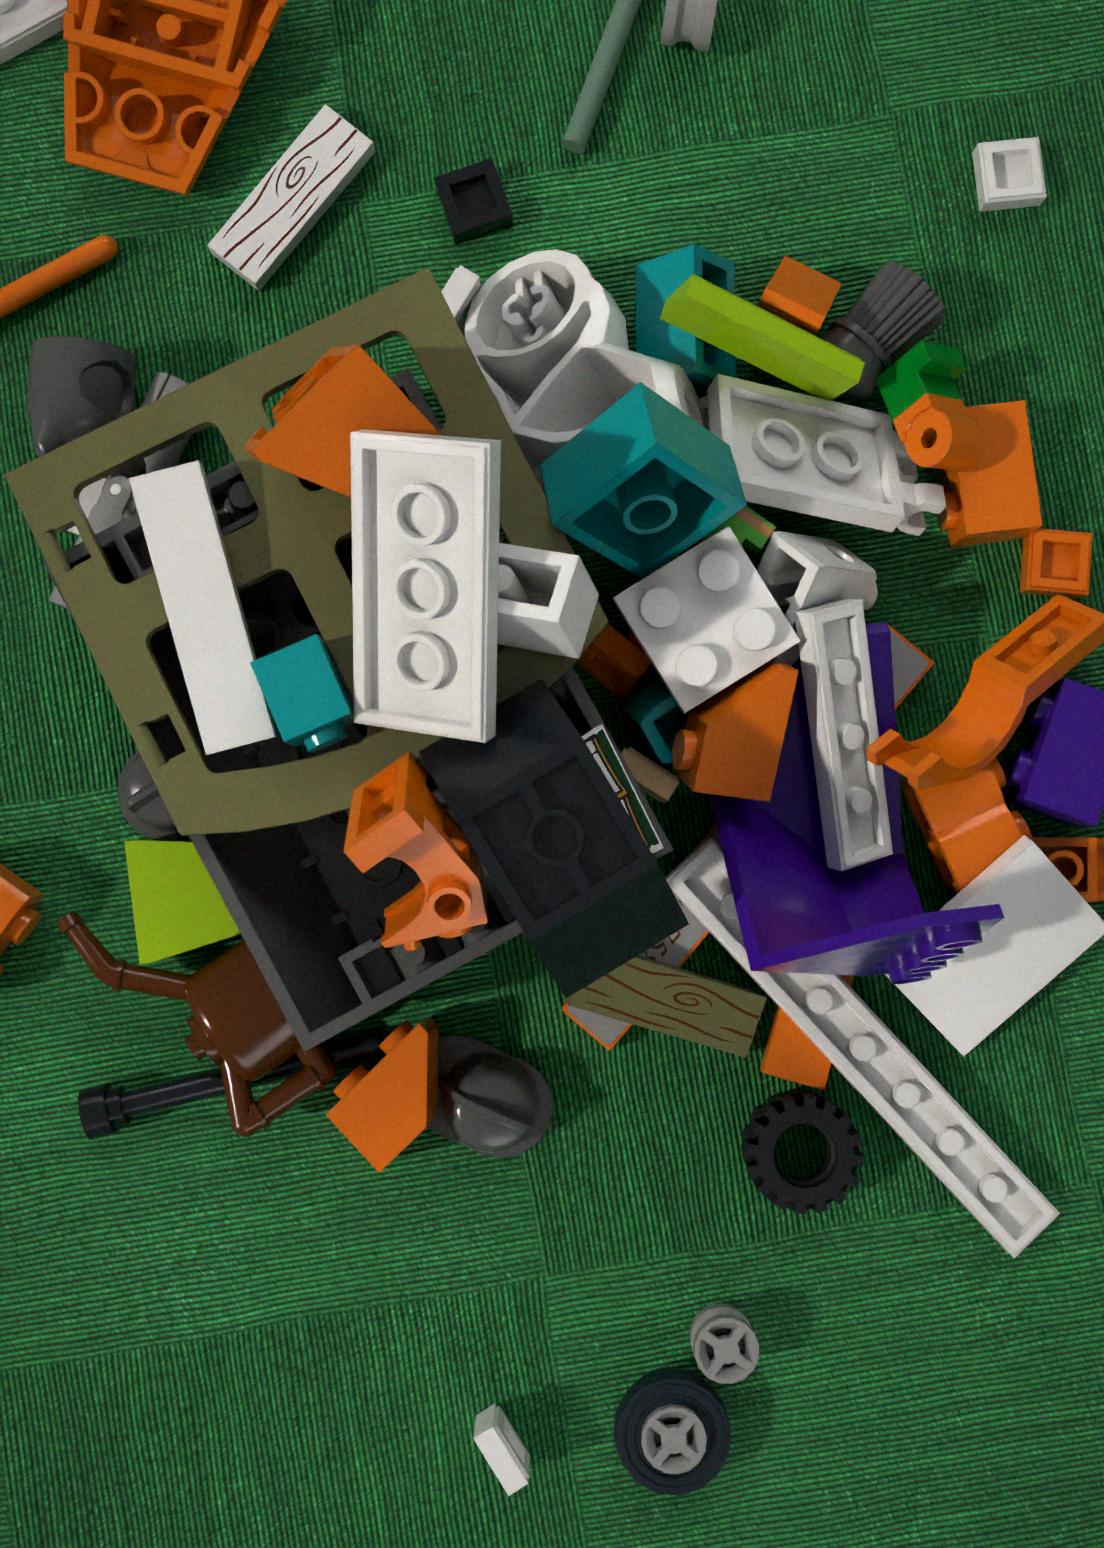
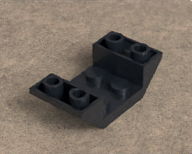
[419,679,689,998]

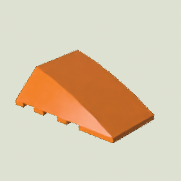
[63,0,288,197]

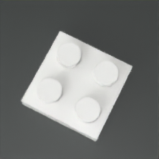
[612,526,800,714]

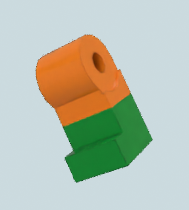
[875,339,986,472]

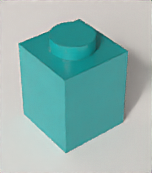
[250,634,354,753]

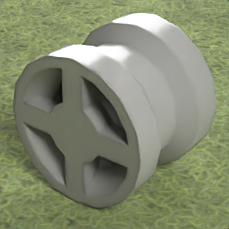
[660,0,717,53]
[690,1303,759,1384]

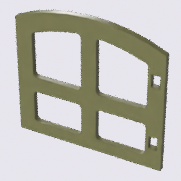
[4,267,609,835]

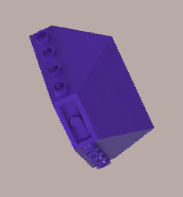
[709,622,1005,984]

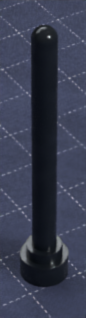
[78,1031,387,1140]

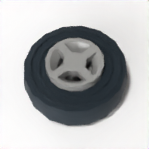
[614,1368,731,1496]

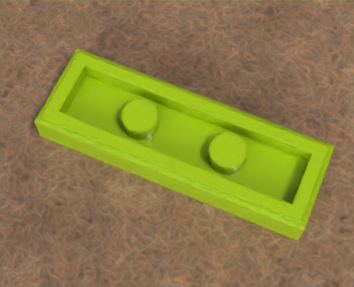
[659,274,865,400]

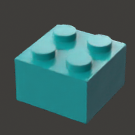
[540,382,747,579]

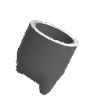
[26,336,137,477]

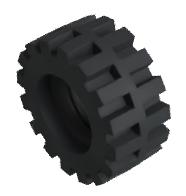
[741,1090,864,1214]

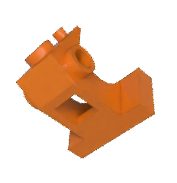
[343,750,488,951]

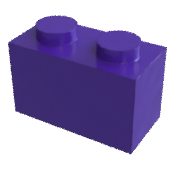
[1005,678,1104,828]

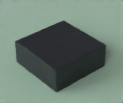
[434,158,513,245]

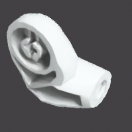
[464,249,709,477]

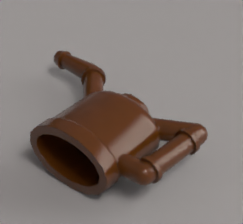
[57,911,336,1137]

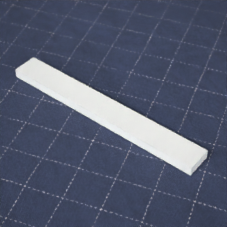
[665,837,1060,1258]

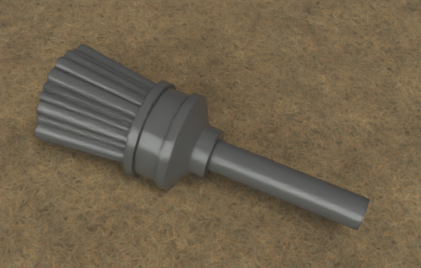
[801,259,946,402]

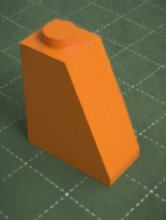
[242,344,441,498]

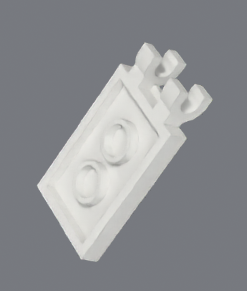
[707,374,946,536]

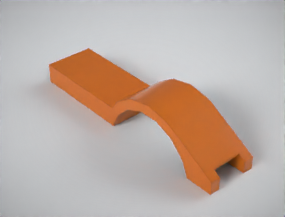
[866,594,1104,789]

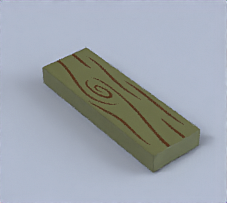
[564,955,767,1058]

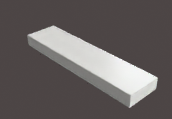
[128,460,278,755]
[794,598,893,872]

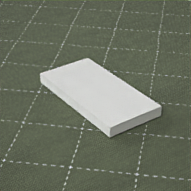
[350,429,501,743]

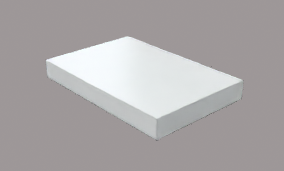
[885,835,1104,1057]

